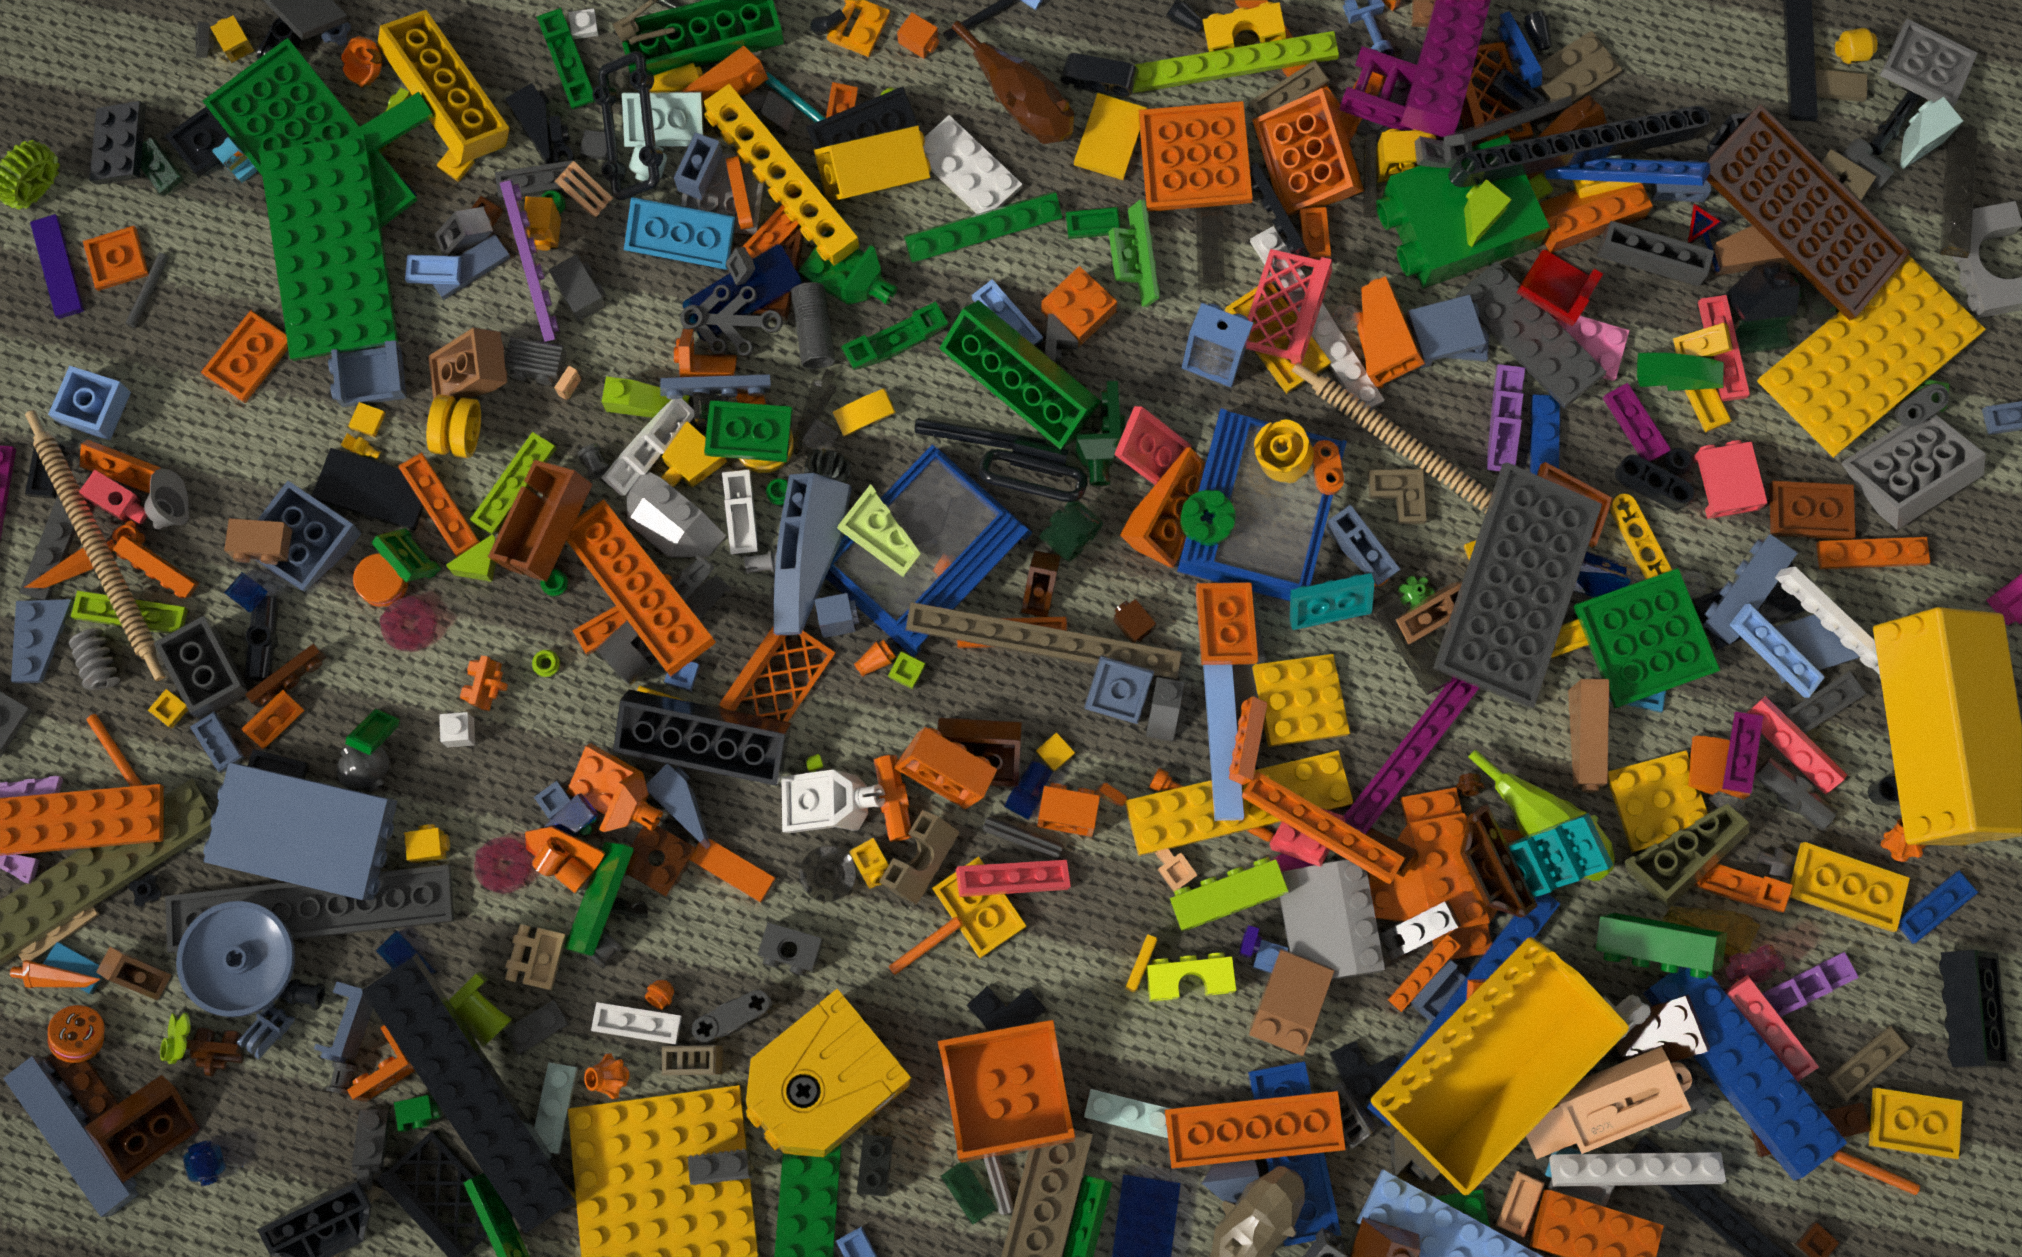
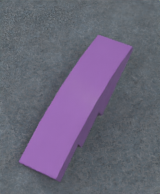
[1487,364,1525,472]
[1762,952,1859,1017]

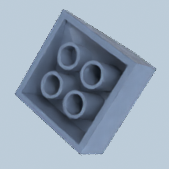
[254,481,362,592]

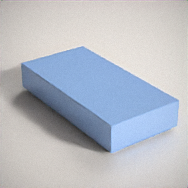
[405,255,462,285]

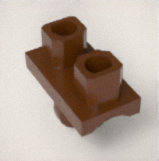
[186,1028,244,1077]

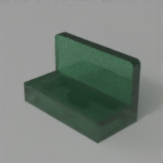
[1734,316,1792,355]

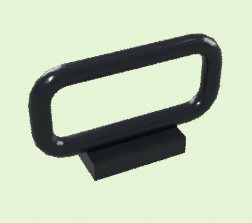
[979,437,1088,502]

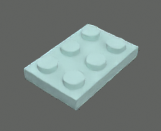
[622,92,704,147]

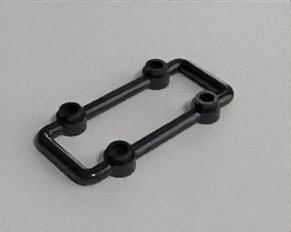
[592,51,663,200]

